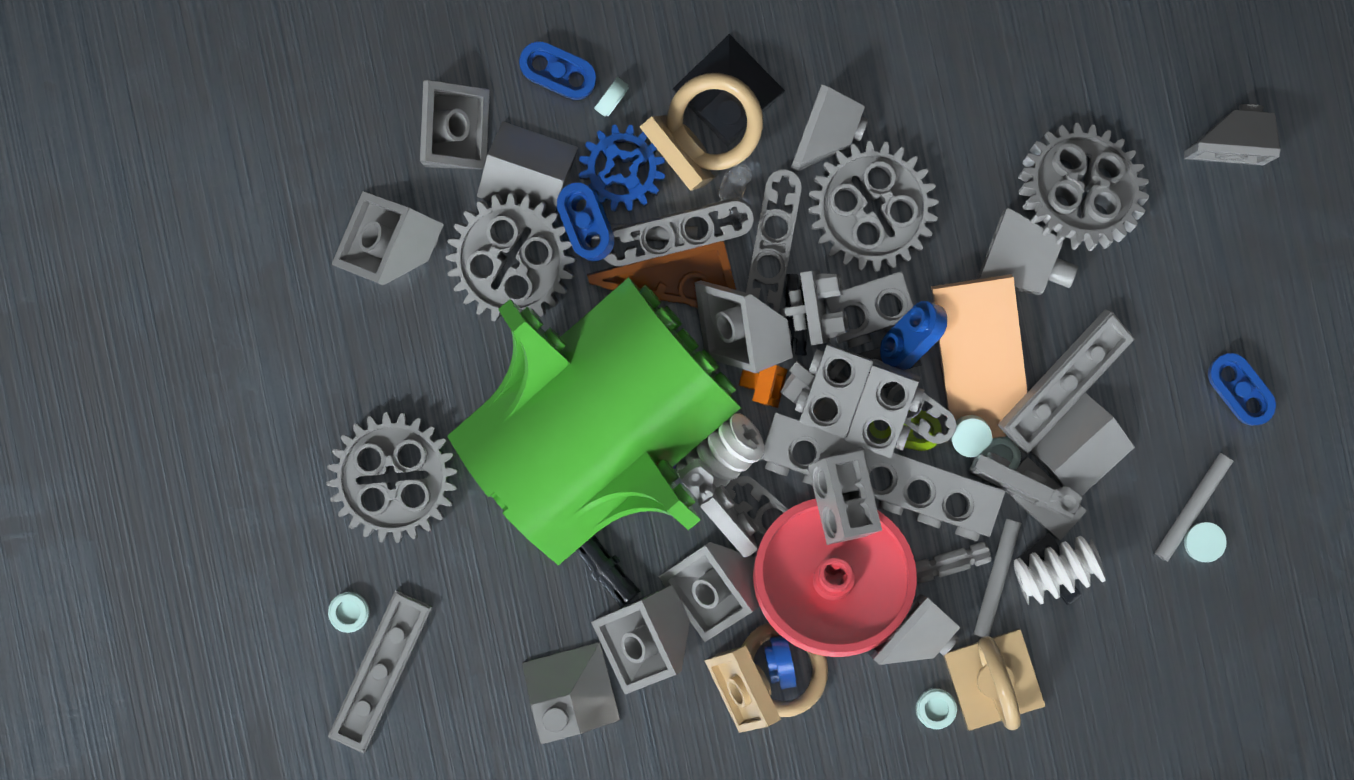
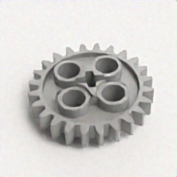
[1018,123,1149,251]
[808,141,939,272]
[446,192,577,322]
[326,412,458,543]

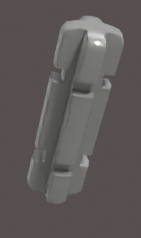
[915,542,991,583]

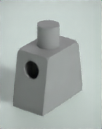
[977,208,1078,295]

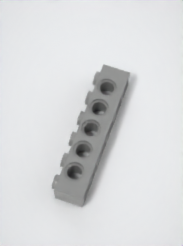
[761,413,1005,542]

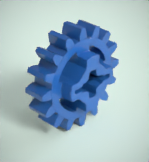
[579,124,665,212]

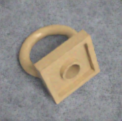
[640,73,763,191]
[704,622,828,733]
[944,629,1045,731]

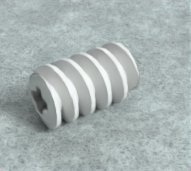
[676,413,764,487]
[1014,536,1106,605]

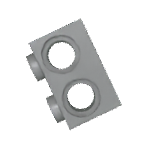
[824,271,913,348]
[795,343,873,438]
[845,360,925,458]
[808,450,882,545]

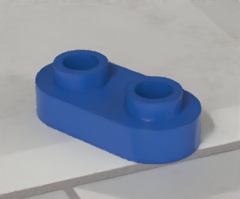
[519,42,596,100]
[557,183,615,261]
[880,301,947,370]
[1208,353,1276,425]
[764,635,797,690]

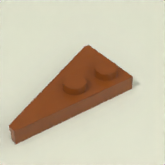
[587,241,736,308]

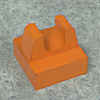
[739,365,788,408]

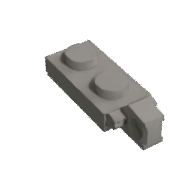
[969,452,1082,520]
[678,458,758,557]

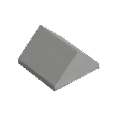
[420,80,490,169]
[477,121,579,217]
[1030,393,1135,496]

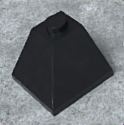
[672,34,785,147]

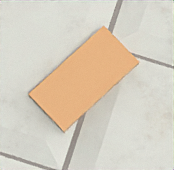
[931,274,1027,438]

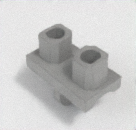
[780,270,849,345]
[781,359,848,420]

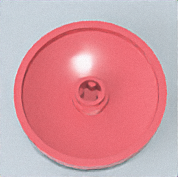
[753,498,917,657]

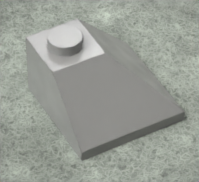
[790,85,868,172]
[1184,104,1280,165]
[332,191,444,285]
[695,280,793,373]
[659,542,759,642]
[591,584,690,694]
[868,594,960,665]
[522,642,620,744]

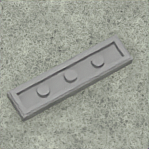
[998,309,1135,454]
[328,590,433,753]

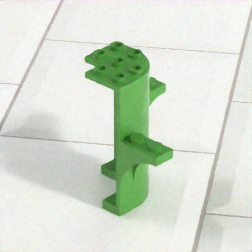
[447,277,741,565]

